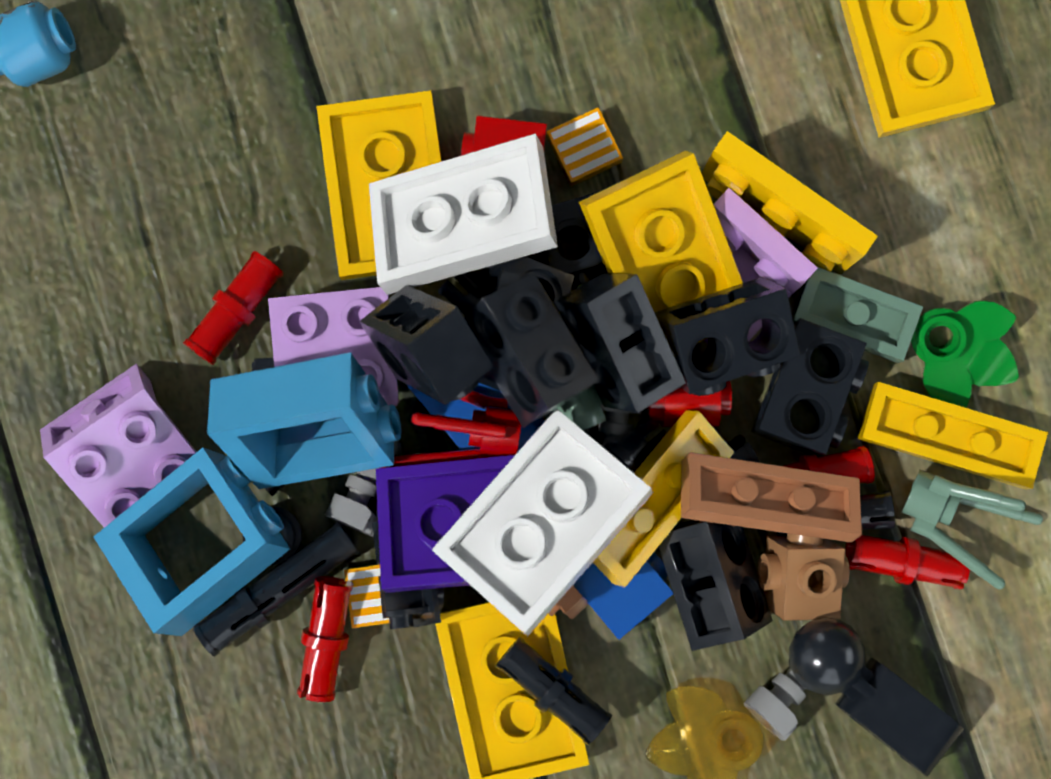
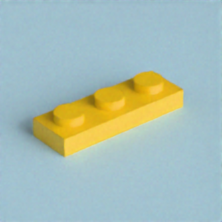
[858,382,1048,489]
[593,410,734,587]

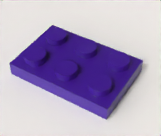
[376,455,515,593]

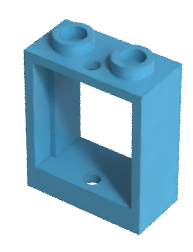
[207,352,401,489]
[93,447,290,636]

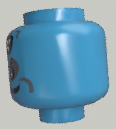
[0,1,76,87]

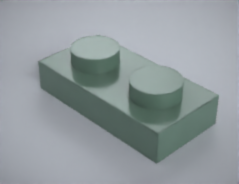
[792,267,923,363]

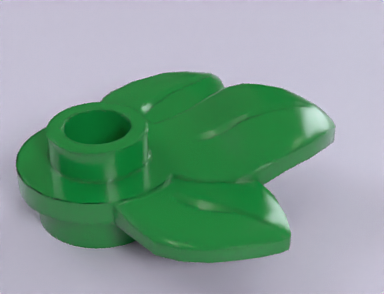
[911,300,1019,408]

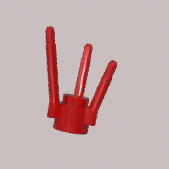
[381,391,521,468]

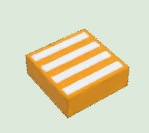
[546,107,623,186]
[344,564,389,629]

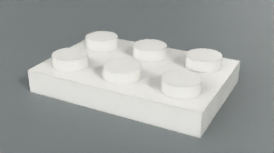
[369,134,558,295]
[432,409,653,636]

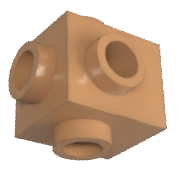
[758,533,850,621]

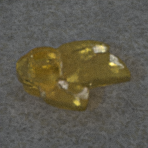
[645,686,763,779]

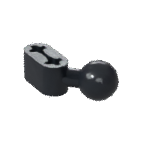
[789,617,964,777]

